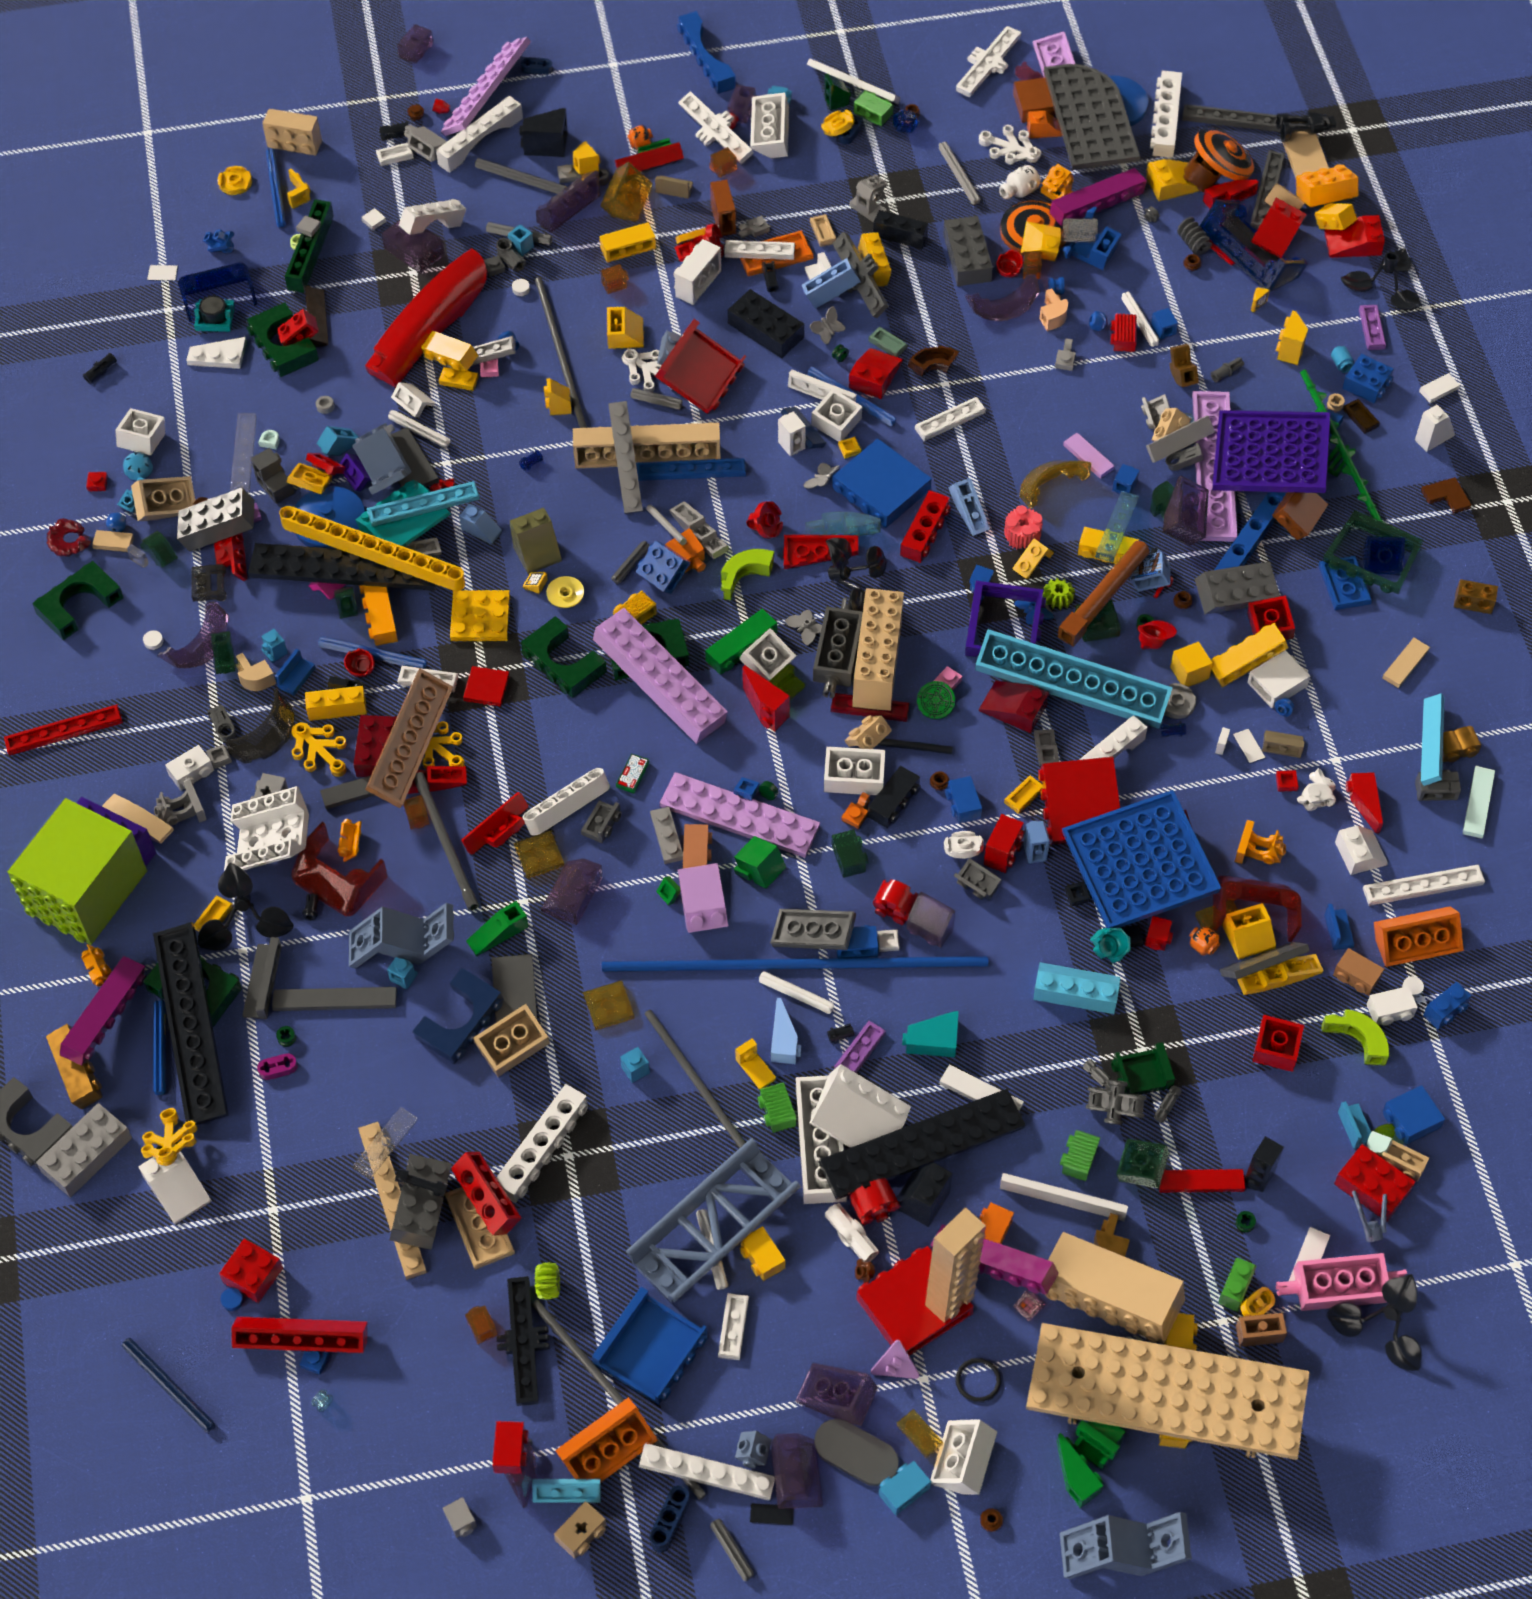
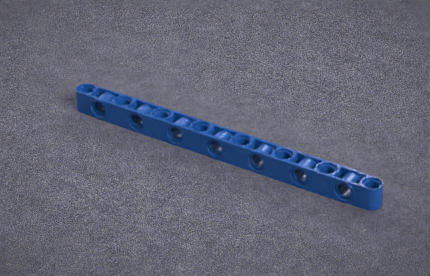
[1214,408,1344,570]

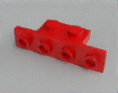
[214,533,247,581]
[461,792,529,855]

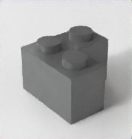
[251,448,294,504]

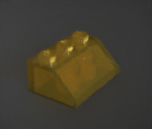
[600,162,653,222]

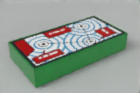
[616,753,650,794]

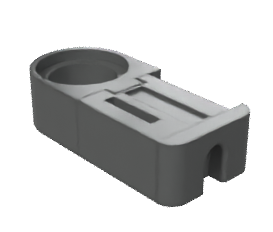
[1165,443,1204,471]
[207,705,236,742]

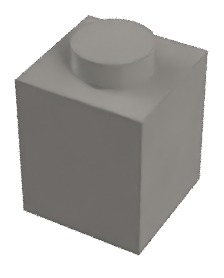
[443,1497,477,1538]

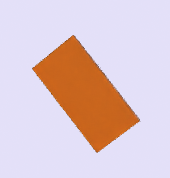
[740,230,814,277]

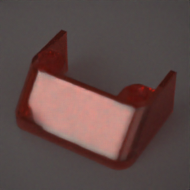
[291,822,388,916]
[1213,875,1302,942]

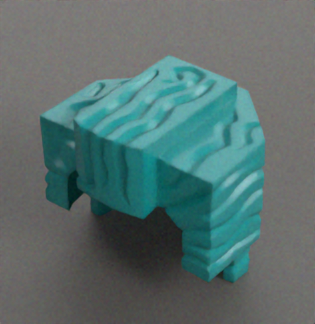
[1090,928,1131,963]

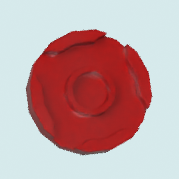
[691,224,724,257]
[746,501,783,539]

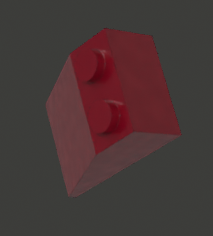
[979,680,1049,733]

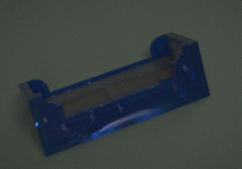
[1200,200,1308,292]

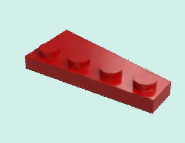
[784,535,858,569]

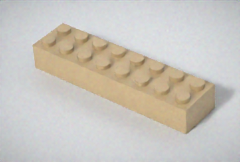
[573,422,721,468]
[925,1207,986,1323]

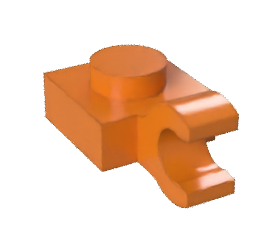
[841,792,870,829]

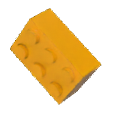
[1296,165,1358,207]

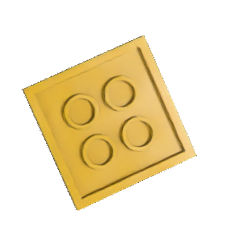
[450,590,510,641]

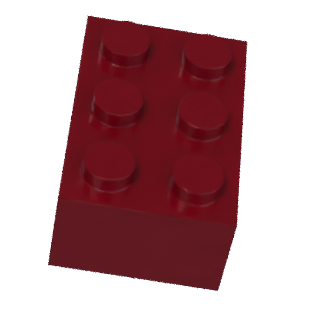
[353,715,397,777]

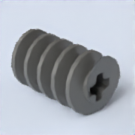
[1177,217,1212,256]

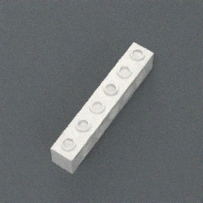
[1150,71,1182,158]
[496,1084,588,1203]

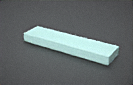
[1462,766,1495,839]

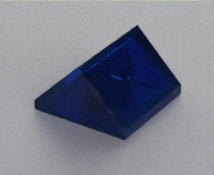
[1363,536,1405,575]

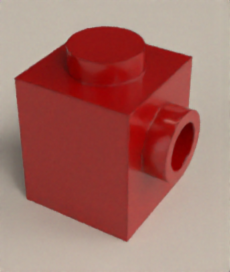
[1145,916,1173,951]

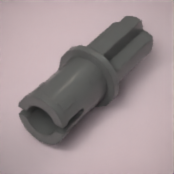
[1210,357,1244,382]

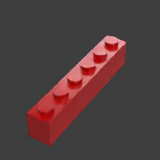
[231,1317,368,1353]

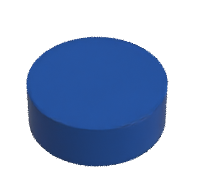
[220,1288,243,1311]

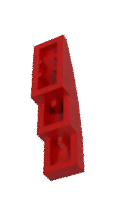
[408,766,467,794]

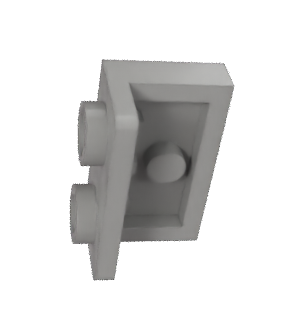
[1141,394,1171,430]

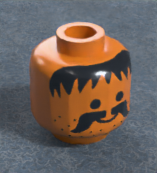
[627,125,653,150]
[1189,926,1220,956]

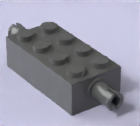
[813,598,863,698]

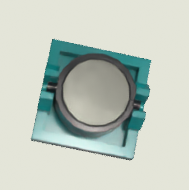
[194,295,235,332]

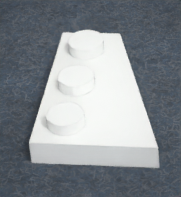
[187,337,247,369]

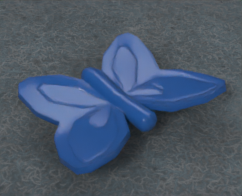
[1014,600,1054,625]

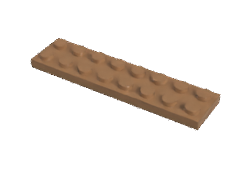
[365,668,453,808]

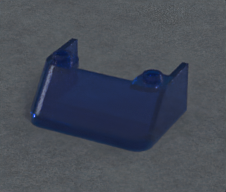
[178,263,258,322]

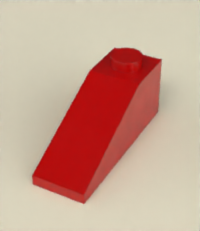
[1346,772,1383,833]

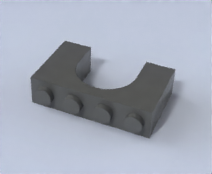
[0,1077,73,1170]

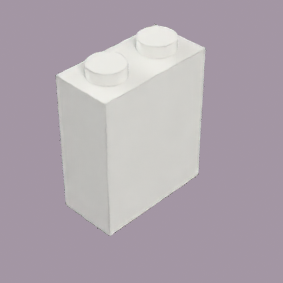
[1247,650,1310,708]

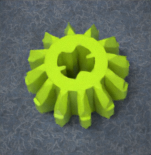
[1043,577,1075,610]
[534,1262,560,1300]

